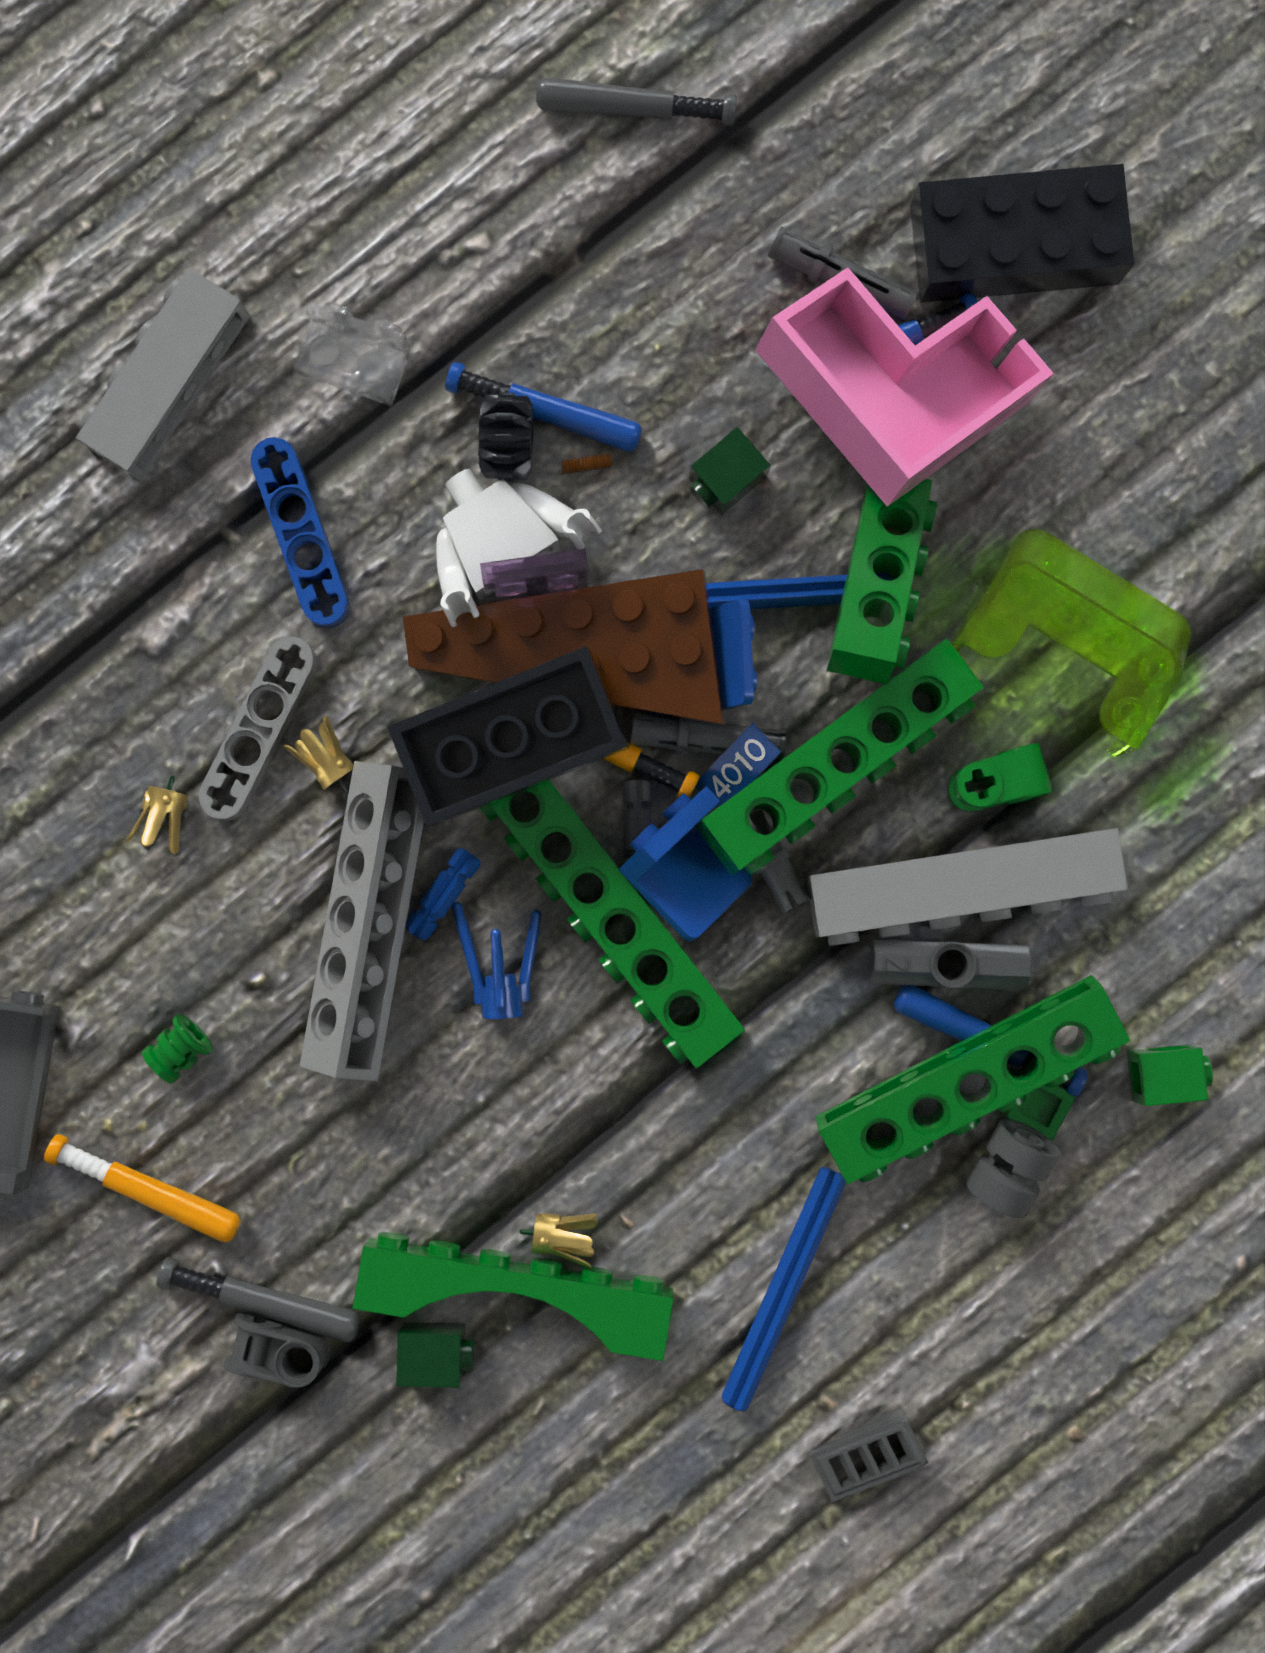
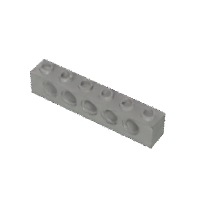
[299,761,424,1081]

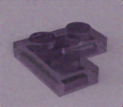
[480,549,588,597]

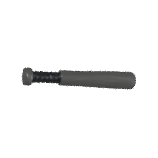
[536,78,737,127]
[156,1257,361,1342]

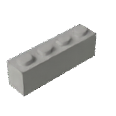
[76,267,250,482]

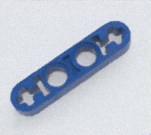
[250,437,351,629]

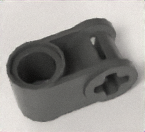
[223,1312,330,1388]

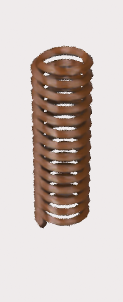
[561,453,614,475]

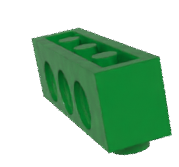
[826,479,937,684]

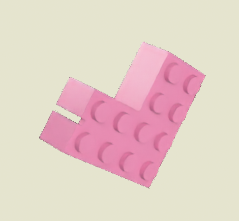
[755,267,1054,507]

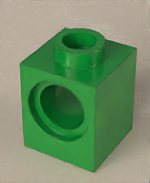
[1127,1044,1213,1106]

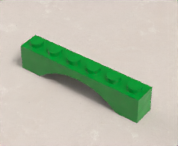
[352,1232,674,1361]

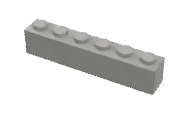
[805,828,1128,946]

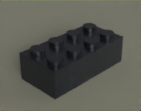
[910,163,1134,303]
[387,646,629,827]

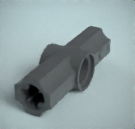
[870,939,1031,990]

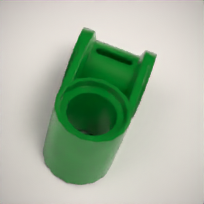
[947,743,1053,812]

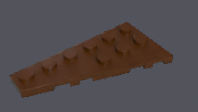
[403,569,725,726]

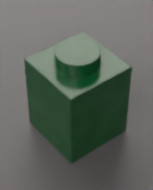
[689,427,771,515]
[396,1322,474,1388]

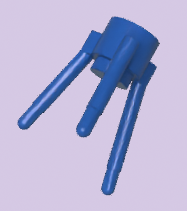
[452,902,541,1019]

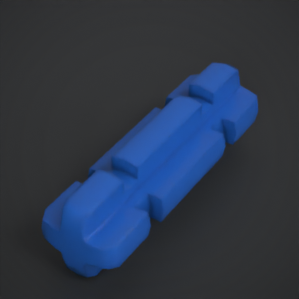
[405,848,481,940]

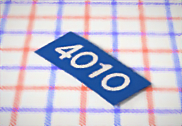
[695,722,781,808]

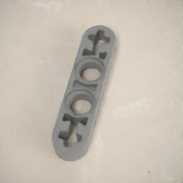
[199,636,317,821]

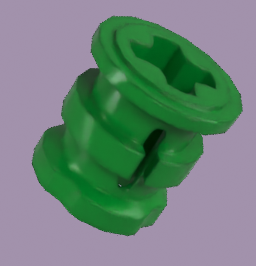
[142,1014,213,1084]

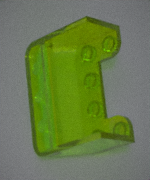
[950,529,1191,757]

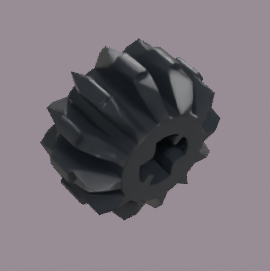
[478,393,534,482]

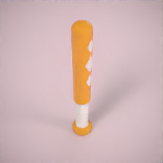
[44,1134,241,1243]

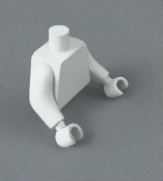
[436,469,602,627]

